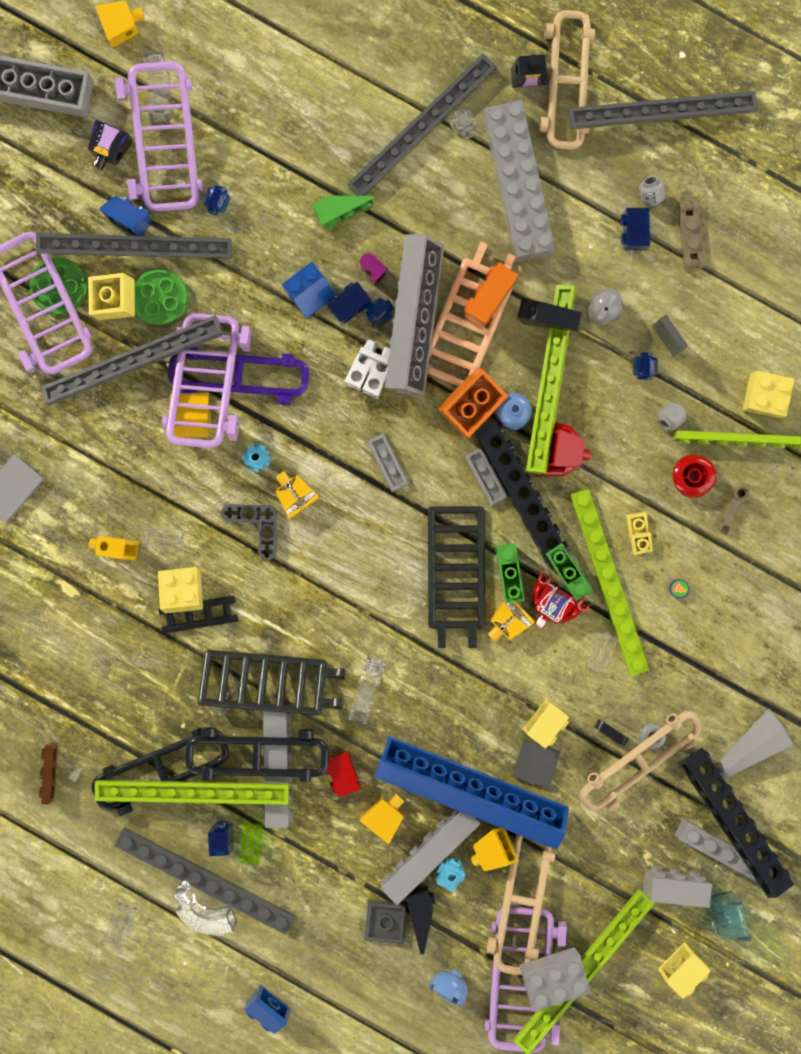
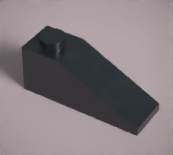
[517,299,582,332]
[406,887,436,955]

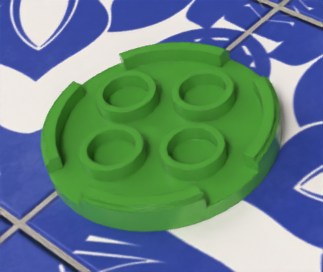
[29,257,88,315]
[134,269,189,327]

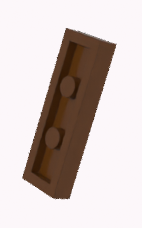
[39,743,58,805]

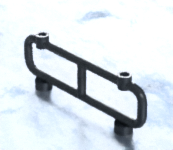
[92,727,229,817]
[185,727,329,782]

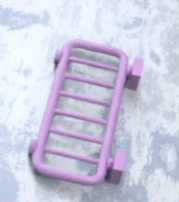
[115,61,203,212]
[0,232,93,374]
[162,313,252,448]
[485,905,567,1053]

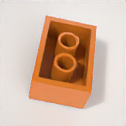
[464,262,519,330]
[437,368,508,438]

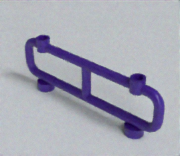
[168,347,309,405]

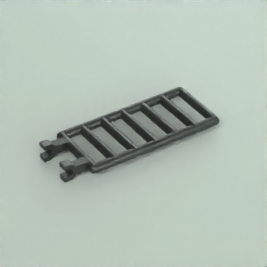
[428,506,486,648]
[198,650,346,716]

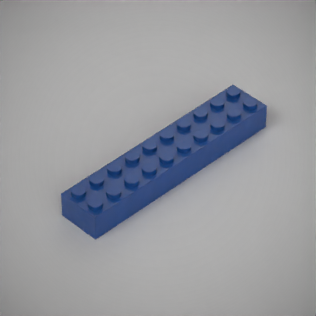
[374,736,569,850]

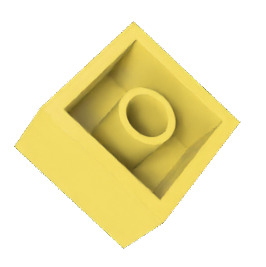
[88,273,135,320]
[742,371,794,419]
[158,567,203,614]
[523,699,569,749]
[658,942,711,999]

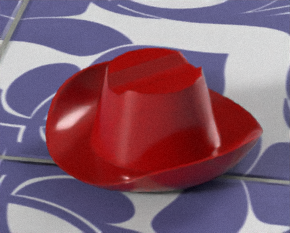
[673,454,717,498]

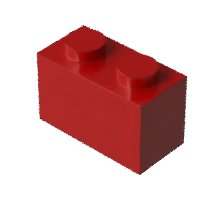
[326,750,361,797]

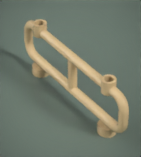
[539,10,595,150]
[580,711,702,812]
[486,834,556,975]

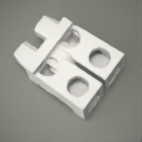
[344,340,390,399]

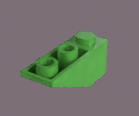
[312,196,374,229]
[495,543,525,604]
[546,543,593,601]

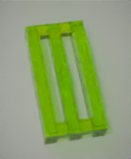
[240,823,264,865]

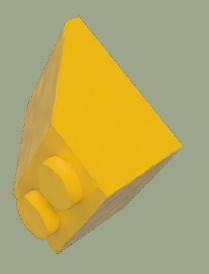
[169,393,212,438]

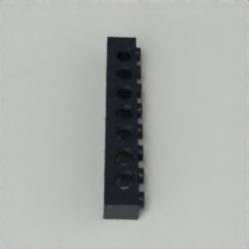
[474,421,570,567]
[678,747,794,898]

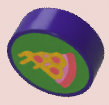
[669,579,689,598]

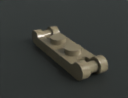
[678,200,705,270]

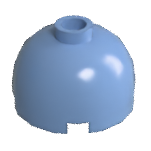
[494,393,532,431]
[428,969,467,1007]

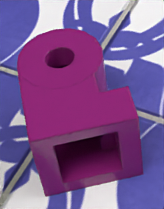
[360,253,388,286]

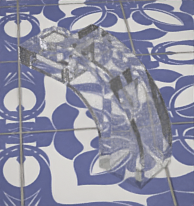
[143,52,172,125]
[348,656,386,725]
[175,880,238,936]

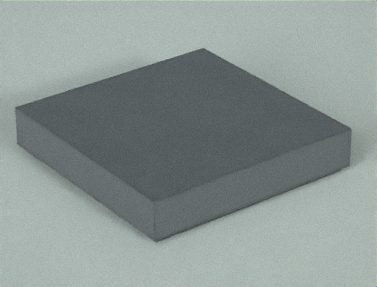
[652,315,688,357]
[512,739,561,788]
[364,900,406,944]

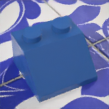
[99,196,152,236]
[281,262,337,319]
[244,985,291,1034]

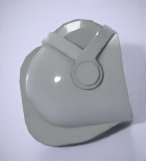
[588,288,624,325]

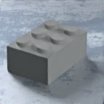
[643,866,712,908]
[519,947,591,1012]

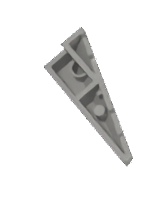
[711,709,793,785]

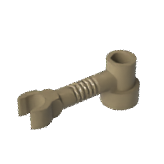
[718,486,750,534]

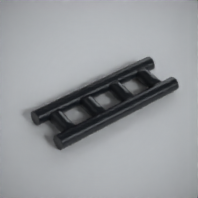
[158,595,239,634]

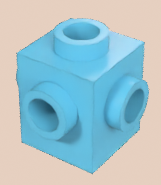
[242,443,271,472]
[435,857,465,892]

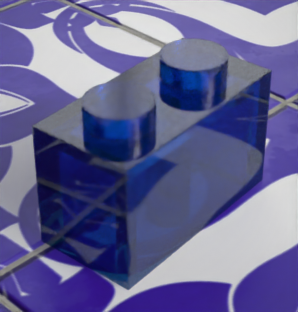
[620,208,650,251]
[327,282,372,326]
[208,820,234,856]

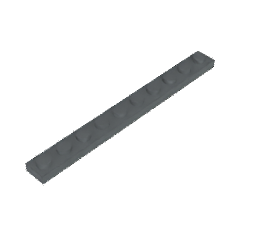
[347,54,496,196]
[568,91,758,130]
[36,233,232,259]
[41,315,223,406]
[114,827,295,935]

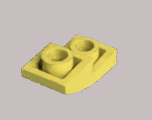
[626,512,653,555]

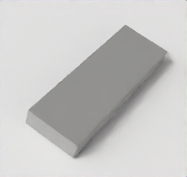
[367,433,409,492]
[464,447,508,506]

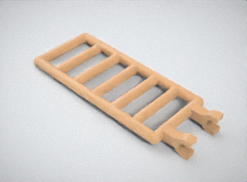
[427,242,516,386]

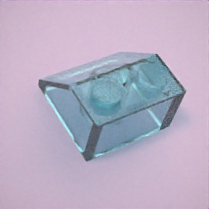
[709,891,751,941]

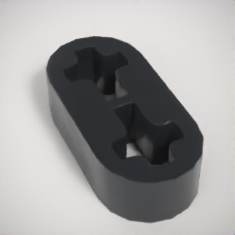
[594,719,629,747]

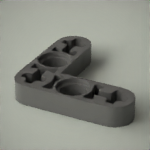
[221,504,277,561]

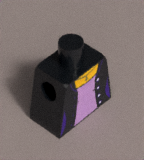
[511,54,548,88]
[88,120,133,171]

